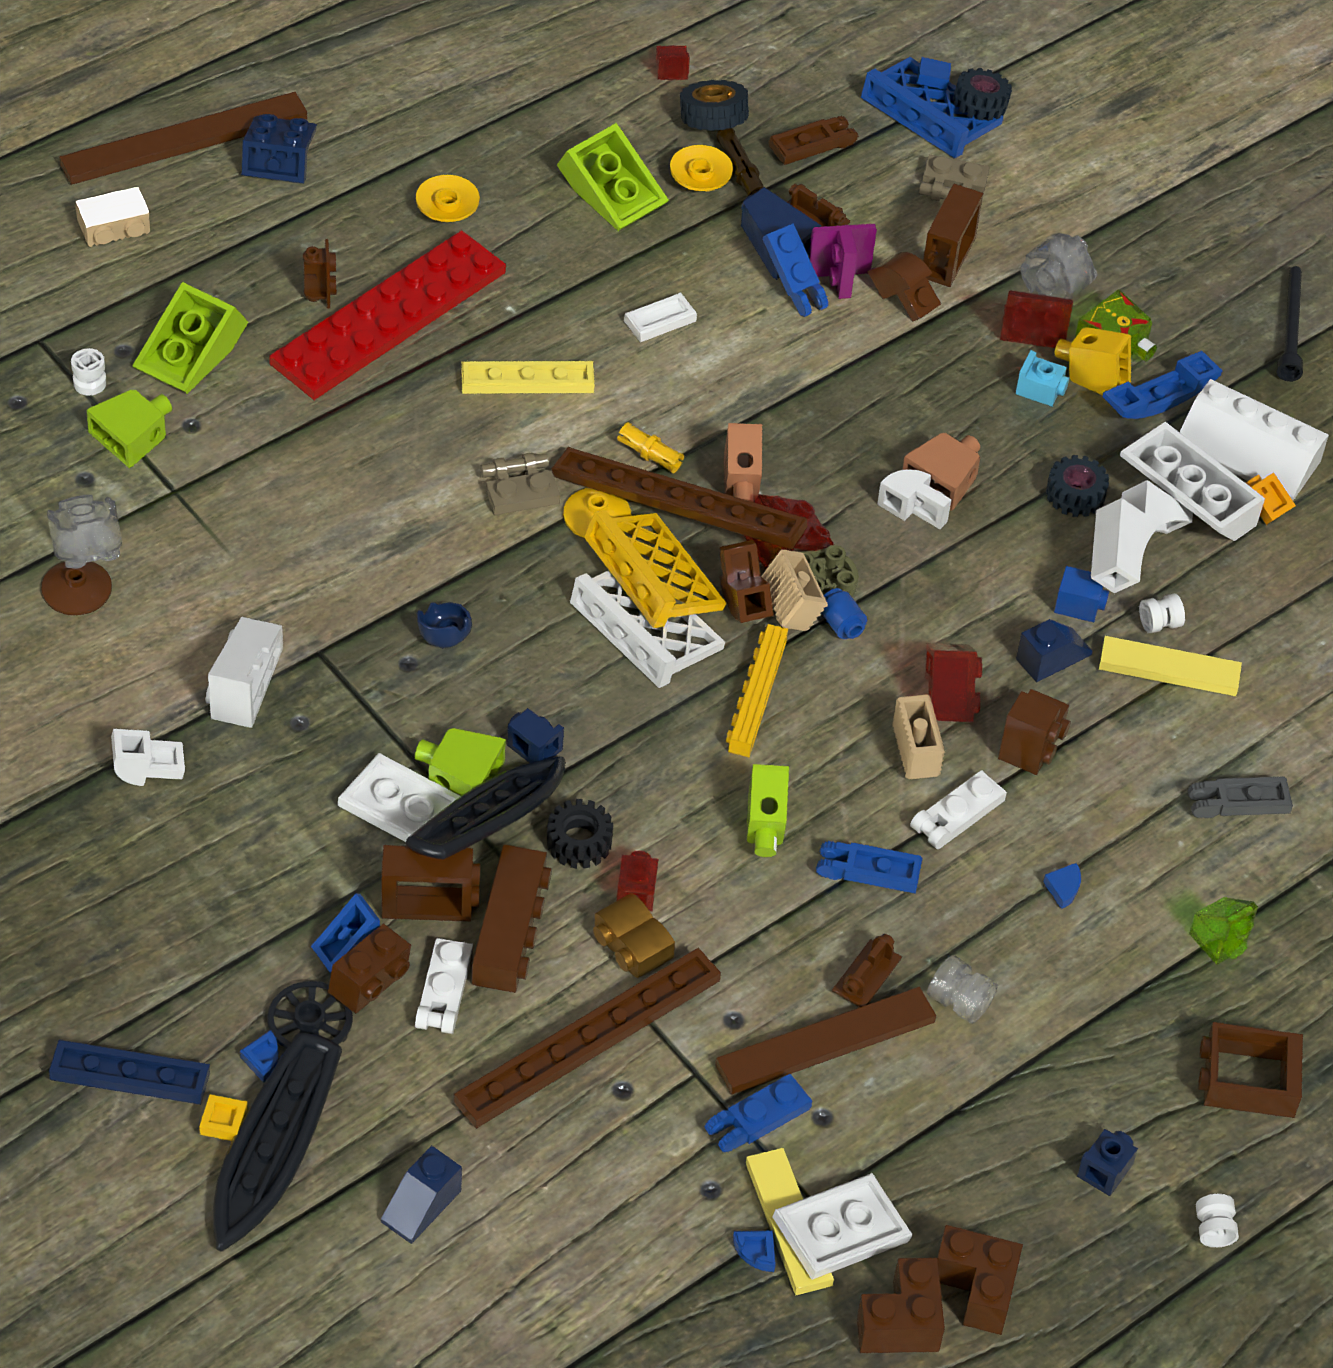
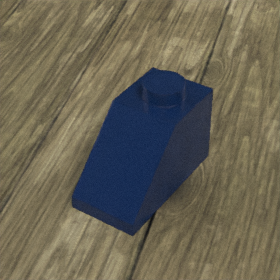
[1016,619,1093,682]
[381,1145,462,1244]

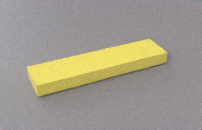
[461,361,595,394]
[1099,636,1242,696]
[746,1148,834,1296]

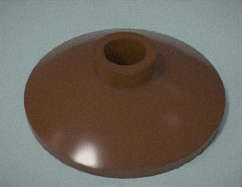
[41,559,112,615]

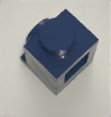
[507,708,564,763]
[1077,1129,1138,1196]

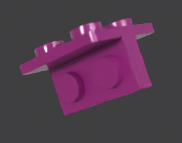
[809,224,877,299]

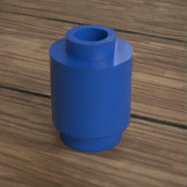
[821,588,867,639]

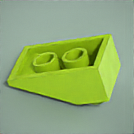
[557,123,669,231]
[132,282,248,394]

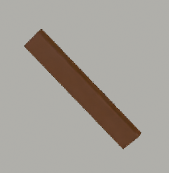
[715,986,936,1095]

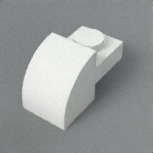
[877,469,952,529]
[111,729,185,786]

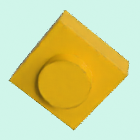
[199,1094,248,1141]

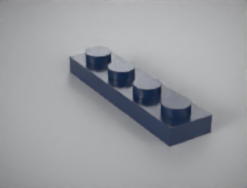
[49,1040,210,1105]

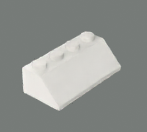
[1179,379,1329,500]
[1120,422,1265,541]

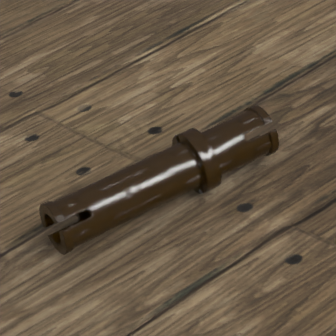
[716,128,764,196]

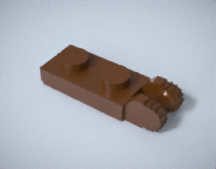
[769,115,859,165]

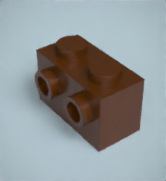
[328,923,411,1014]

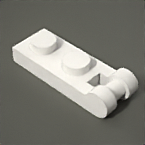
[910,770,1007,849]
[415,938,473,1034]

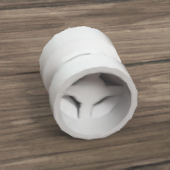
[71,348,106,395]
[1139,593,1185,633]
[1196,1194,1239,1248]

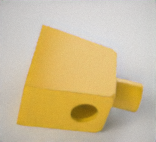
[1055,327,1131,396]

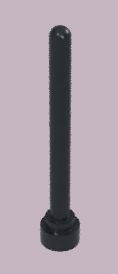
[1277,266,1303,382]

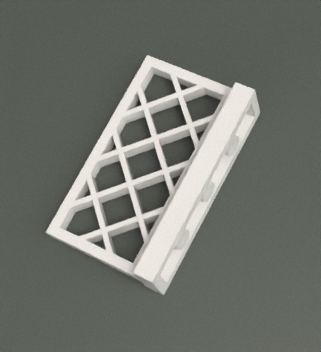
[570,570,725,688]

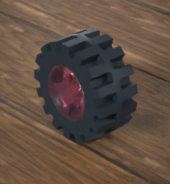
[953,68,1012,121]
[1046,455,1109,517]

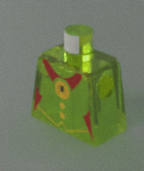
[1075,289,1157,362]

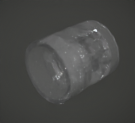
[927,955,998,1024]

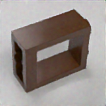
[923,183,984,287]
[382,845,480,922]
[1198,1022,1303,1118]

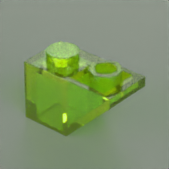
[1189,897,1258,965]

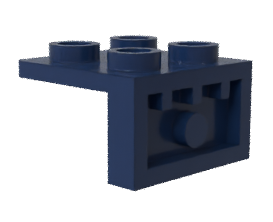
[241,114,317,184]

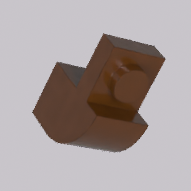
[867,252,941,322]
[719,540,774,623]

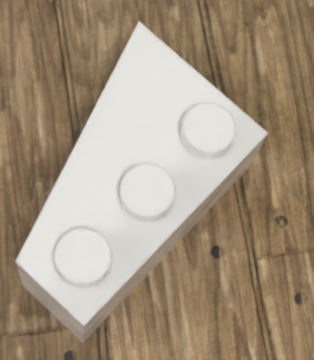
[205,617,283,728]

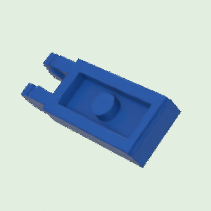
[763,223,828,317]
[816,841,923,894]
[704,1074,812,1153]

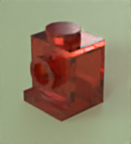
[617,851,659,912]

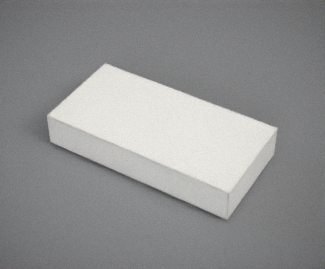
[624,293,697,342]

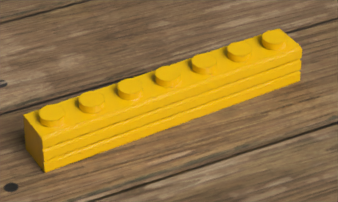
[726,624,788,758]

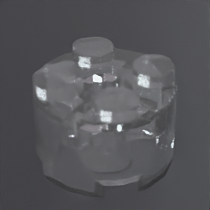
[1020,233,1098,308]
[47,494,122,569]

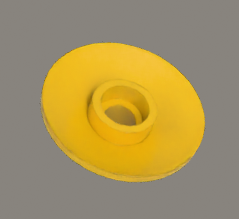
[670,145,733,191]
[416,175,480,222]
[563,488,631,539]

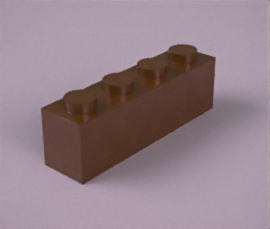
[472,844,552,993]

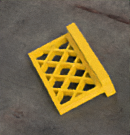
[584,510,726,628]

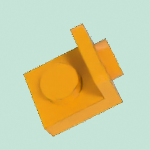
[1246,473,1296,525]

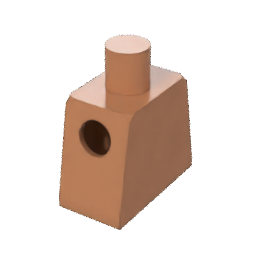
[724,423,762,502]
[902,433,981,511]

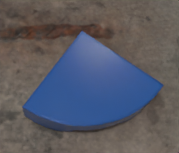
[1043,863,1081,909]
[240,1030,279,1083]
[733,1230,775,1272]

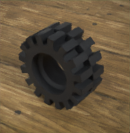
[547,799,613,869]

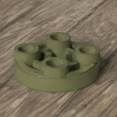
[801,545,859,597]

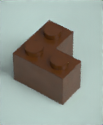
[998,689,1071,775]
[938,1225,1023,1335]
[857,1258,945,1353]

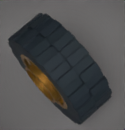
[680,80,749,131]

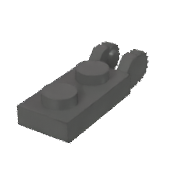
[1187,776,1293,818]

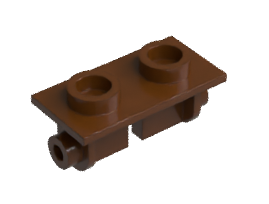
[787,184,851,227]
[303,239,337,309]
[832,934,902,1007]

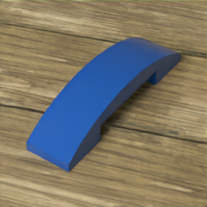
[1102,351,1223,419]

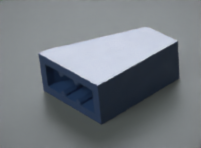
[741,187,821,280]

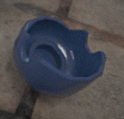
[417,602,472,649]

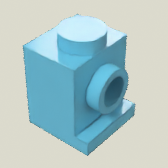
[1016,350,1070,406]

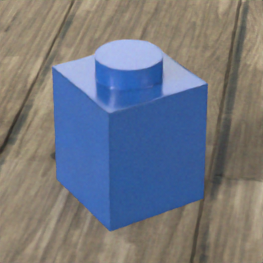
[1054,566,1109,623]

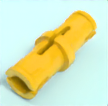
[617,422,684,473]

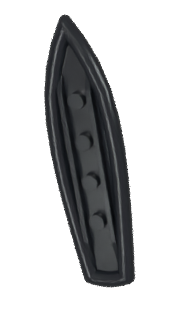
[406,756,566,860]
[213,1033,342,1252]

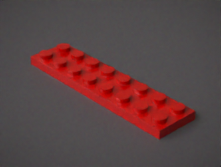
[269,230,506,400]

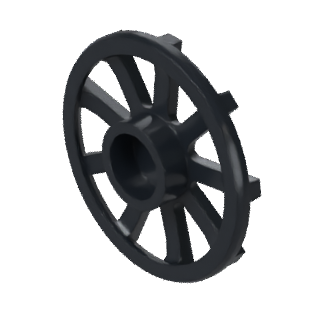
[267,981,353,1049]

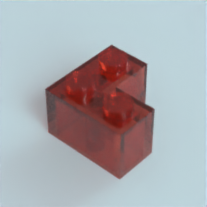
[925,643,982,722]

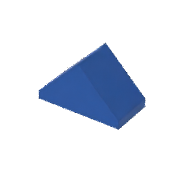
[311,893,380,973]

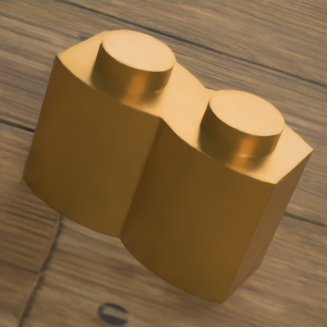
[593,893,675,978]

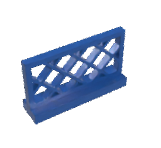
[861,57,1004,158]

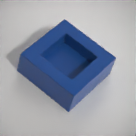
[917,57,951,90]

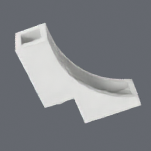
[1091,480,1193,593]

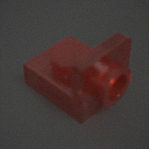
[656,45,690,80]

